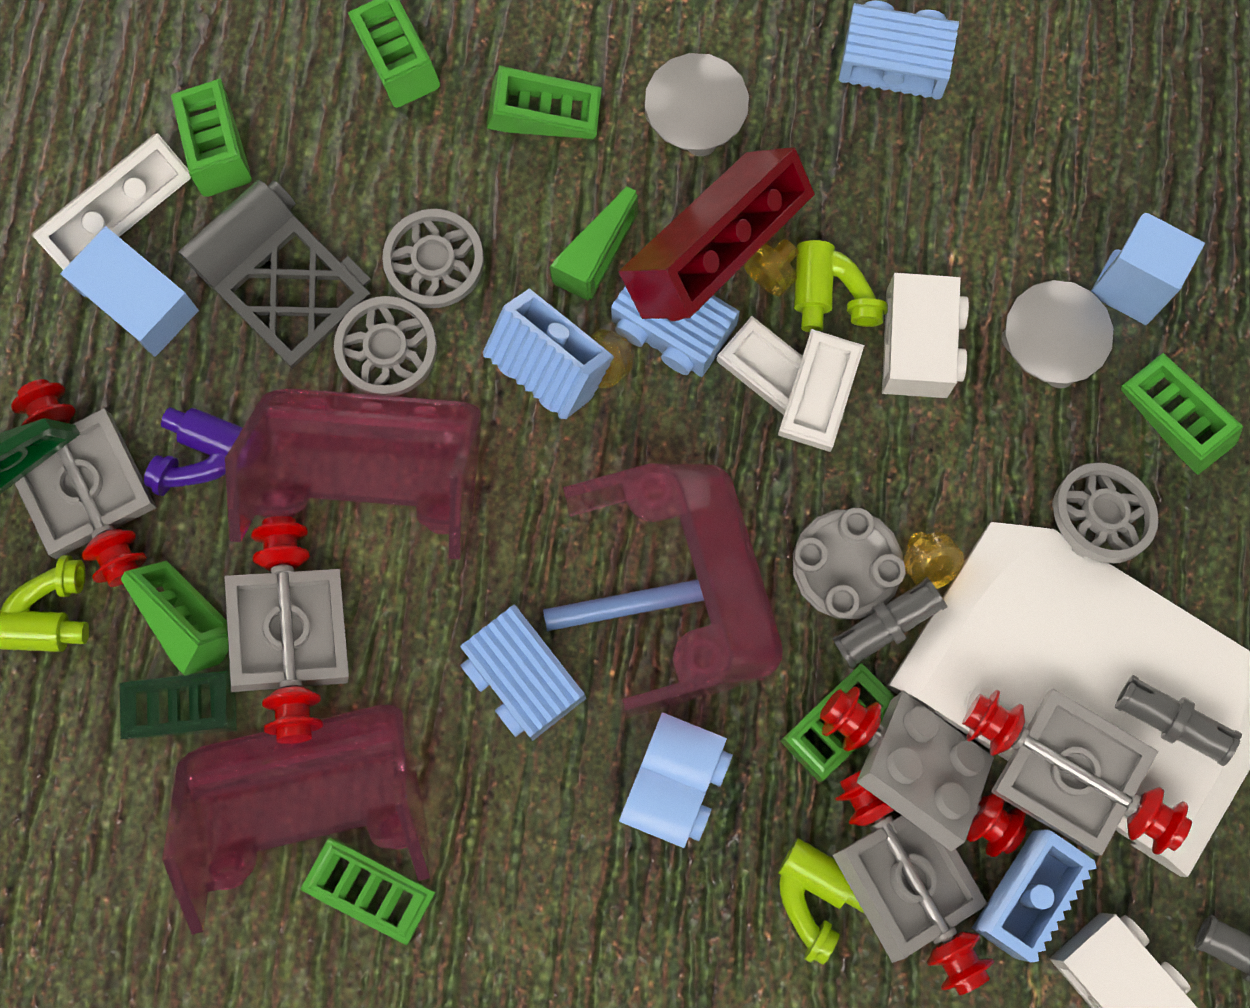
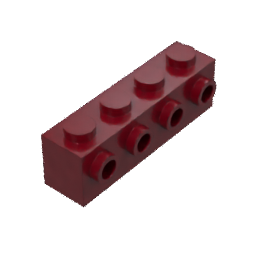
[618,147,815,321]

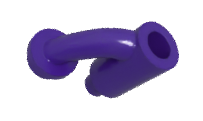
[144,407,255,496]

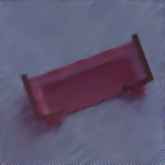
[225,389,481,560]
[563,463,783,718]
[162,705,430,935]

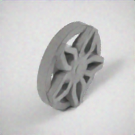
[382,209,484,308]
[334,296,437,397]
[1052,463,1158,563]

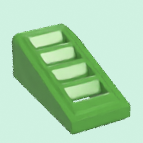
[348,0,440,108]
[487,65,602,139]
[171,78,252,197]
[550,186,638,301]
[1121,353,1243,475]
[121,561,229,676]
[780,663,894,783]
[301,837,436,945]

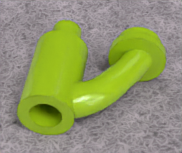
[794,240,888,332]
[0,555,89,652]
[778,838,864,965]

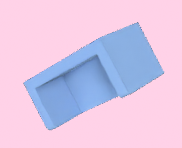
[1091,213,1205,325]
[60,226,199,356]

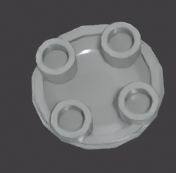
[645,53,749,157]
[1002,280,1114,388]
[793,508,906,619]

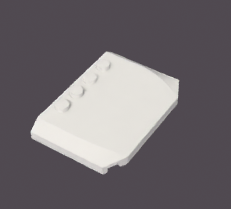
[887,522,1250,877]

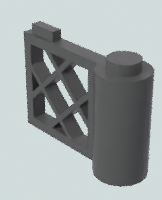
[178,179,371,369]

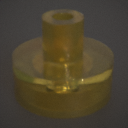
[743,239,799,297]
[589,329,633,388]
[903,532,964,589]

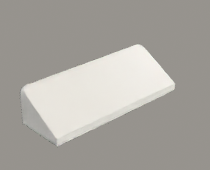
[32,133,191,270]

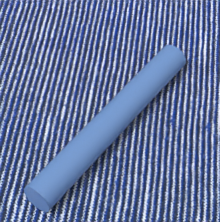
[543,578,712,631]

